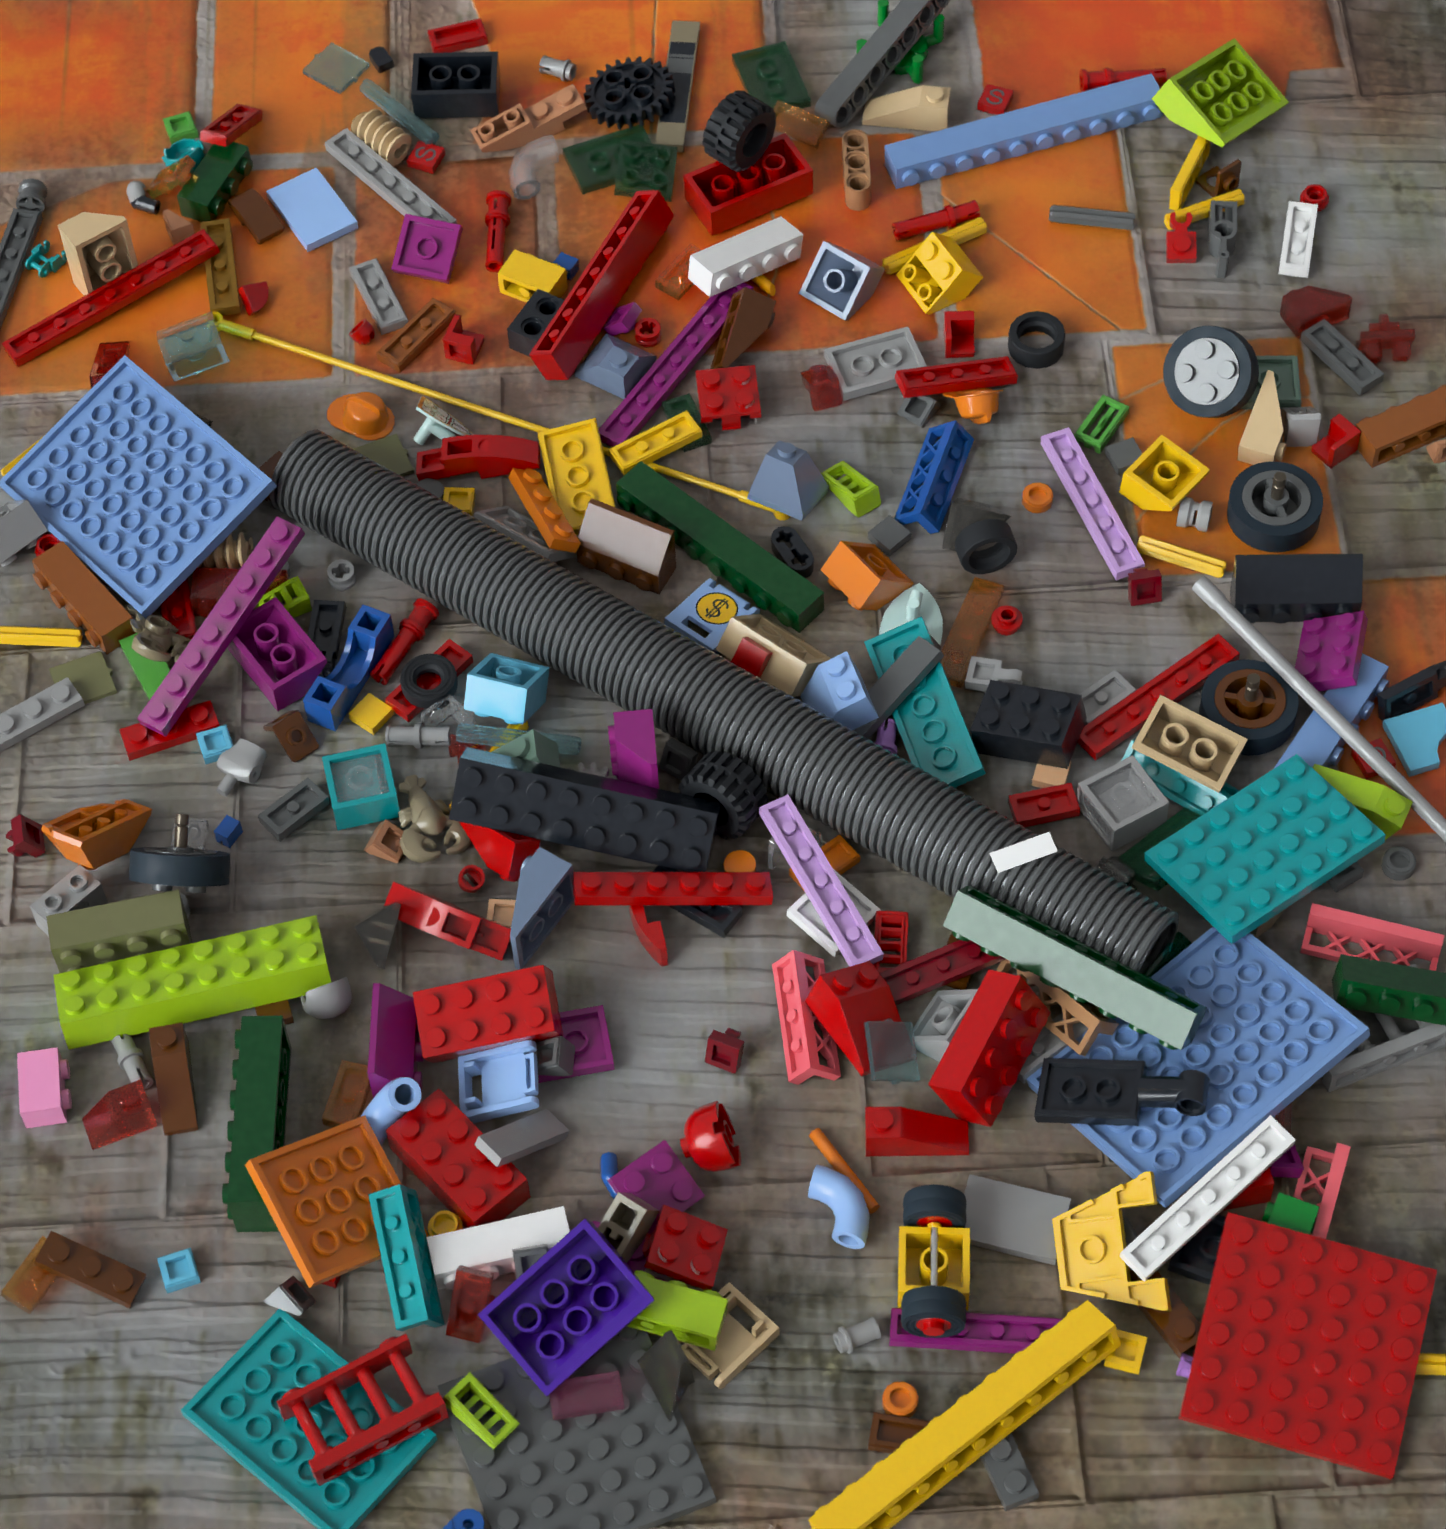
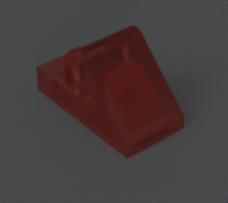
[446,1265,495,1343]

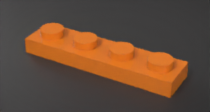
[508,468,581,553]

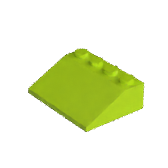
[1152,38,1289,147]

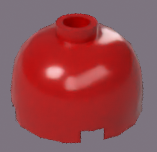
[680,1101,741,1172]

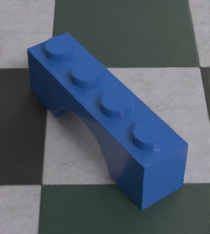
[303,604,395,732]

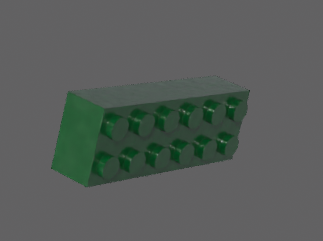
[222,1015,291,1232]

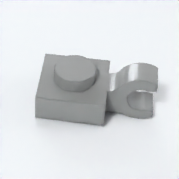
[965,656,1023,692]

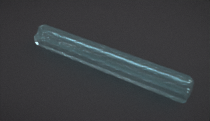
[359,79,439,145]
[456,723,581,755]

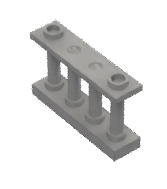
[1322,964,1446,1093]

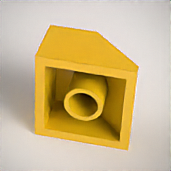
[1119,435,1210,511]

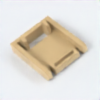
[669,1282,780,1389]

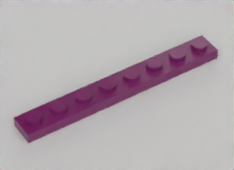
[599,283,754,447]
[137,517,305,737]

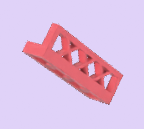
[1300,903,1445,971]
[772,950,841,1085]
[1293,1143,1351,1239]

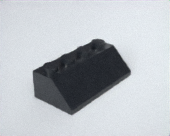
[1230,554,1363,624]

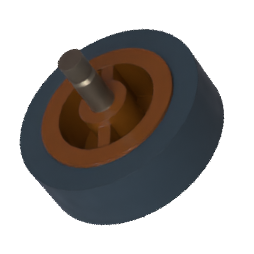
[1199,659,1299,755]

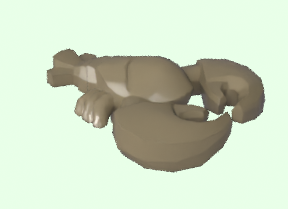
[126,605,191,662]
[398,775,471,863]

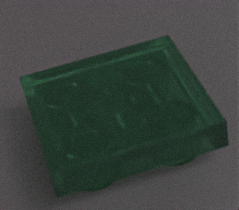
[614,140,678,202]

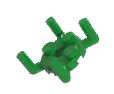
[856,0,945,84]

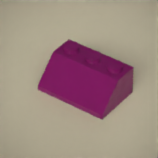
[228,597,327,711]
[608,709,659,789]
[367,983,424,1098]

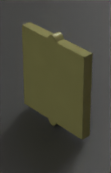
[353,434,414,477]
[49,651,117,704]

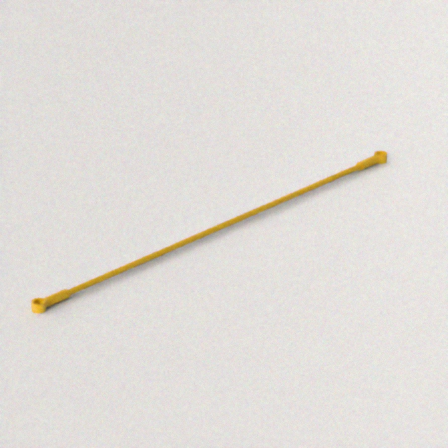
[205,312,791,520]

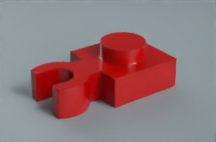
[1166,212,1197,263]

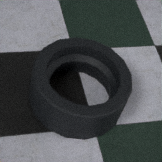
[1008,311,1066,369]
[955,519,1017,574]

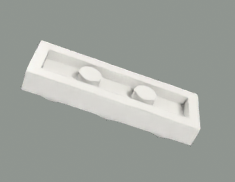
[1278,201,1318,278]

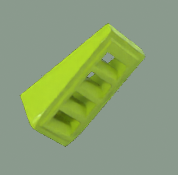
[821,460,881,518]
[253,576,312,618]
[443,1372,520,1450]

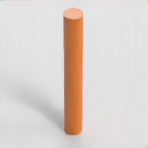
[809,1128,880,1214]

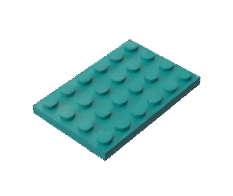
[1145,754,1386,944]
[181,1309,437,1529]

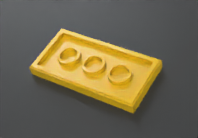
[537,418,616,535]

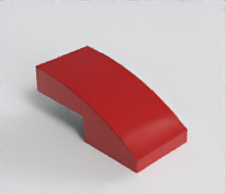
[629,905,668,966]

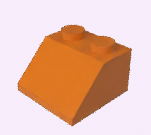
[821,541,914,611]

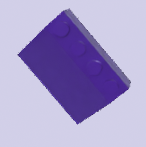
[477,1219,655,1397]

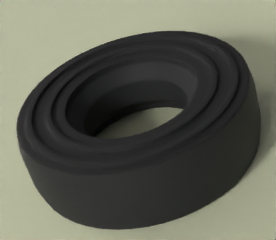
[400,654,458,709]

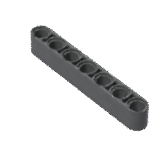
[814,0,950,128]

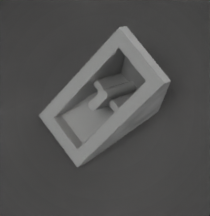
[1281,406,1321,447]

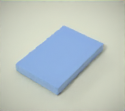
[266,167,358,252]

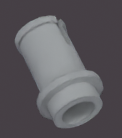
[539,55,577,82]
[833,1317,881,1354]

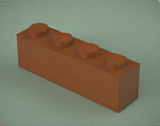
[1356,384,1446,468]
[32,541,136,655]

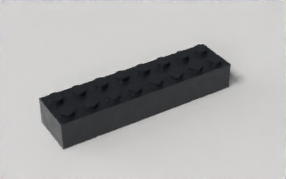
[449,747,722,872]

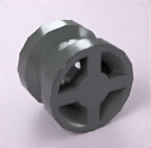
[16,179,48,213]

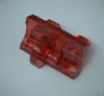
[1356,314,1416,363]

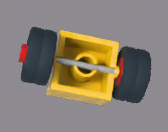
[898,1185,970,1338]

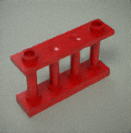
[276,1333,448,1486]

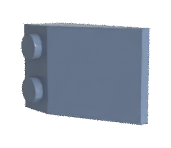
[510,847,574,970]

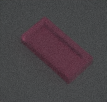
[550,1371,625,1420]

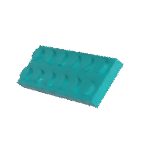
[864,616,986,787]

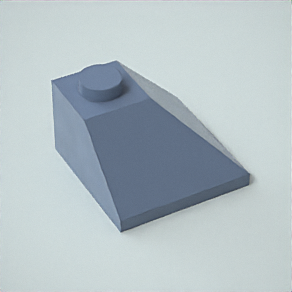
[799,241,885,321]
[575,333,657,399]
[747,440,829,521]

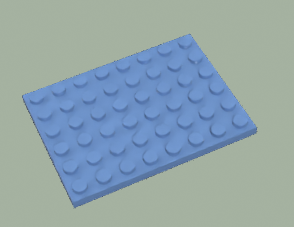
[0,355,277,619]
[1026,927,1370,1208]

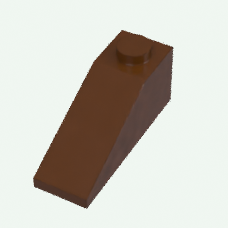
[710,287,776,369]
[149,1022,199,1136]

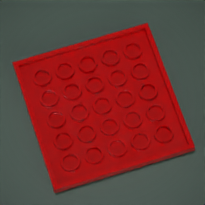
[1178,1212,1437,1479]

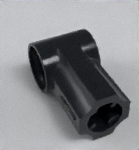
[1137,1070,1210,1116]

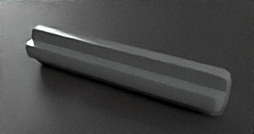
[1049,205,1135,230]

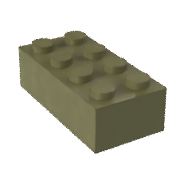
[46,889,192,973]

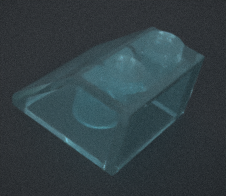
[156,311,230,382]

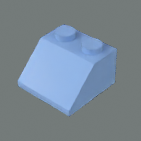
[801,651,879,730]

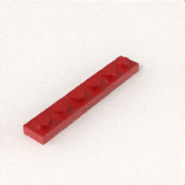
[1078,633,1240,761]
[572,872,773,906]

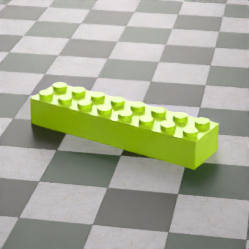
[53,915,331,1050]

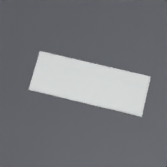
[989,832,1058,873]

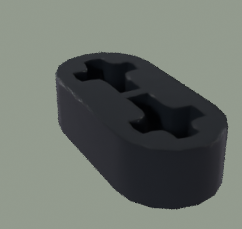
[771,526,814,578]

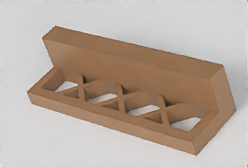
[996,959,1119,1056]

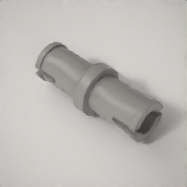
[385,723,452,749]
[110,1034,154,1092]

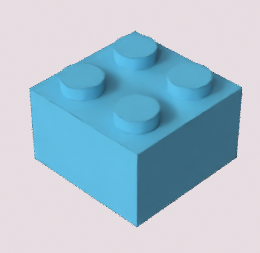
[464,653,550,725]

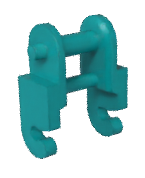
[25,240,67,278]

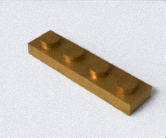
[200,218,241,316]

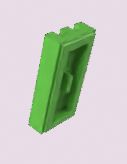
[1074,395,1130,454]

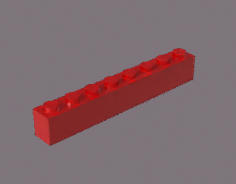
[529,190,674,380]

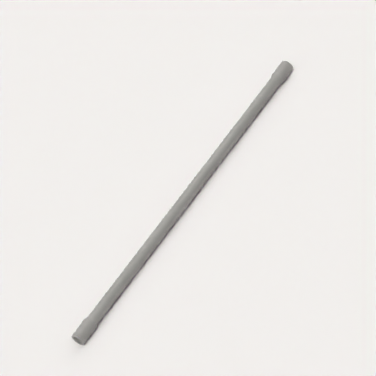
[1192,576,1446,842]

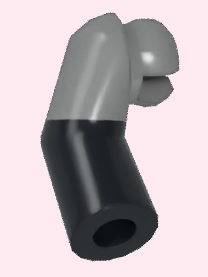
[126,181,161,215]

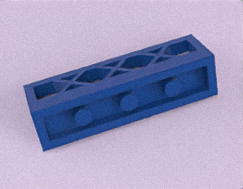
[894,420,974,534]

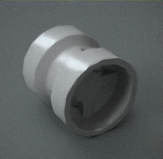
[1176,497,1213,532]

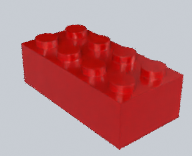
[684,133,813,236]
[412,965,563,1063]
[928,969,1051,1127]
[386,1088,530,1228]

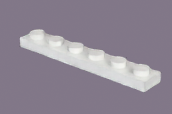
[1119,1115,1296,1282]

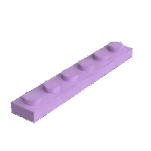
[1041,427,1145,580]
[759,795,884,967]

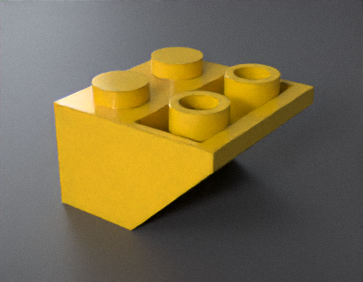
[896,231,983,315]

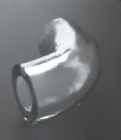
[509,135,559,200]

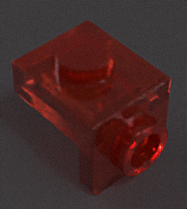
[801,365,842,411]

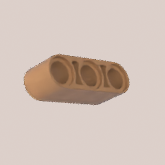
[842,129,871,211]

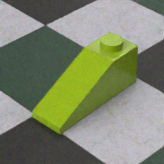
[1312,764,1413,840]

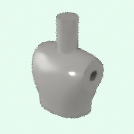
[216,738,267,797]

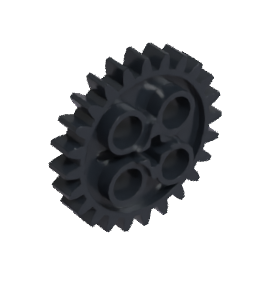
[584,56,676,130]

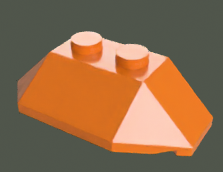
[41,799,152,870]

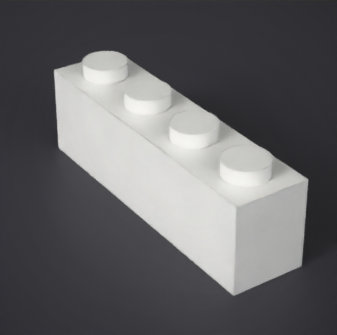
[688,216,803,297]
[427,1206,570,1290]

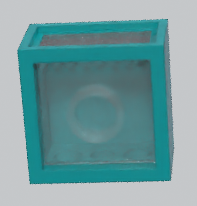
[322,743,400,830]

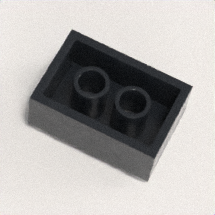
[411,51,501,119]
[970,680,1087,769]

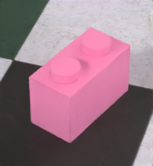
[17,1047,72,1128]

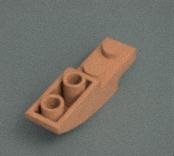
[470,84,587,152]

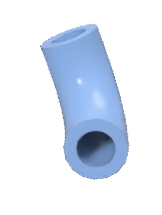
[360,1077,421,1146]
[808,1164,870,1249]

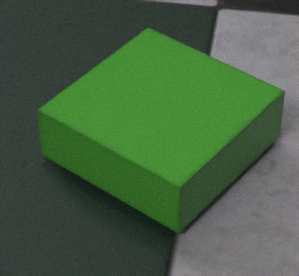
[163,111,199,145]

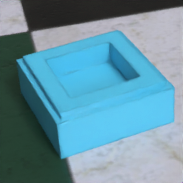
[196,725,233,765]
[157,1247,201,1294]

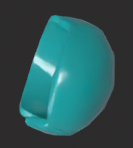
[162,139,206,176]

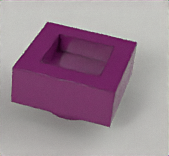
[603,302,642,336]
[1270,1144,1304,1178]

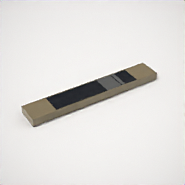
[655,20,700,152]

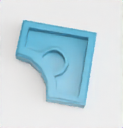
[1382,702,1446,777]

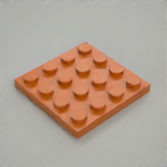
[245,1115,429,1288]

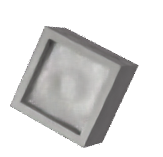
[1077,755,1169,852]

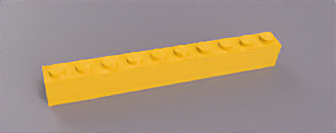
[808,1300,1121,1529]

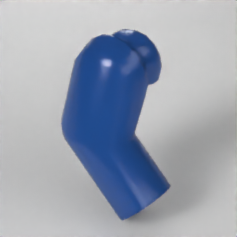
[600,1152,618,1199]

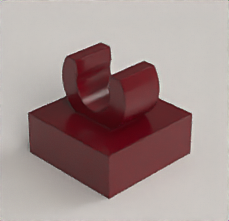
[1128,567,1162,606]
[6,814,46,858]
[705,1028,745,1074]

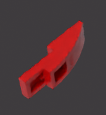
[416,435,540,481]
[382,881,511,961]

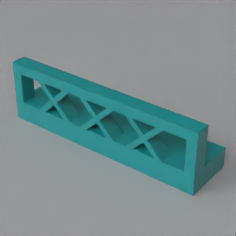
[1121,738,1240,817]
[368,1184,445,1331]

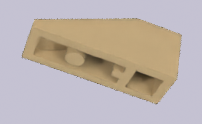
[862,85,951,131]
[1237,370,1287,465]

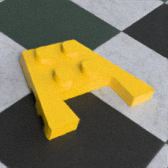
[1052,1171,1171,1311]

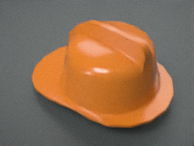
[943,388,1003,424]
[327,392,395,440]

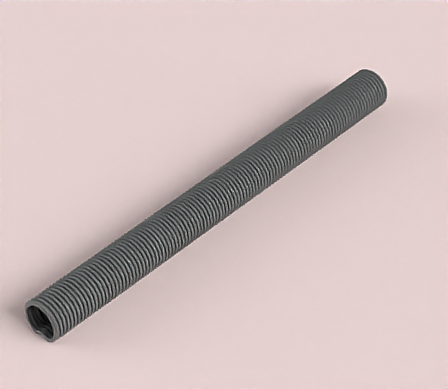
[269,430,1179,978]

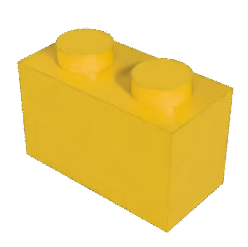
[498,249,568,303]

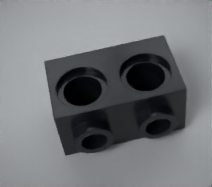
[507,289,564,357]

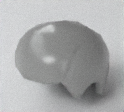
[300,977,352,1019]

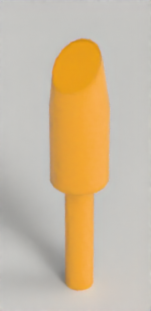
[752,274,776,296]

